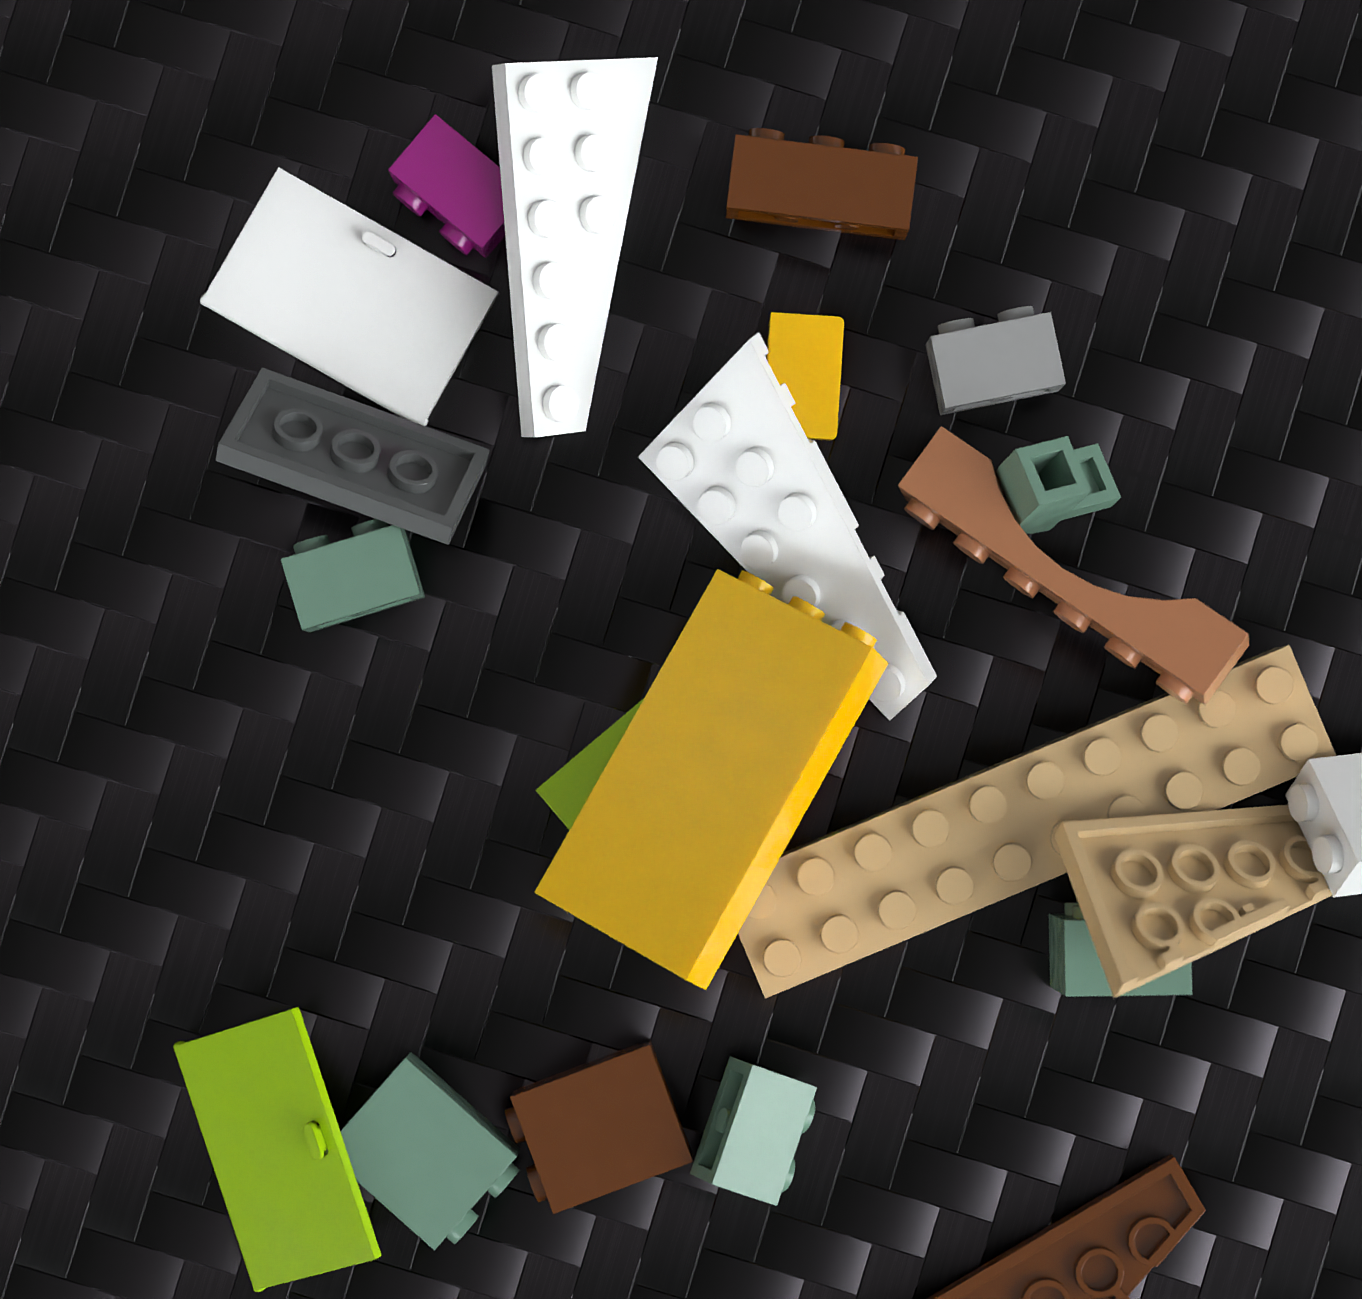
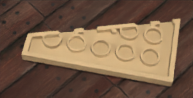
[1054,805,1332,998]

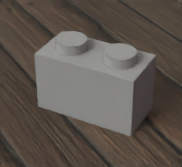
[926,306,1066,415]

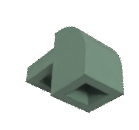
[995,436,1121,534]

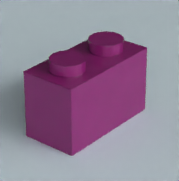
[388,114,505,258]

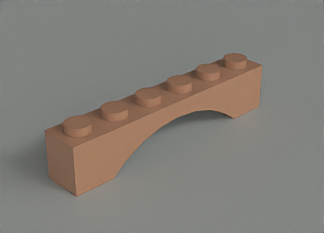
[898,426,1249,705]

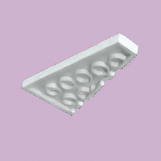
[492,57,658,437]
[638,333,937,721]

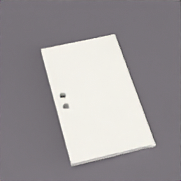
[200,167,499,426]

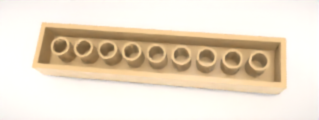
[738,645,1336,998]

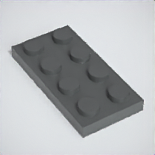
[216,367,490,545]

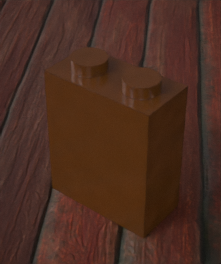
[505,1039,693,1214]

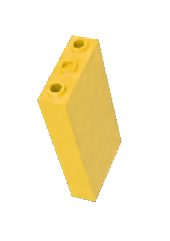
[534,569,889,990]

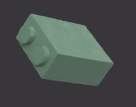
[326,1052,520,1250]

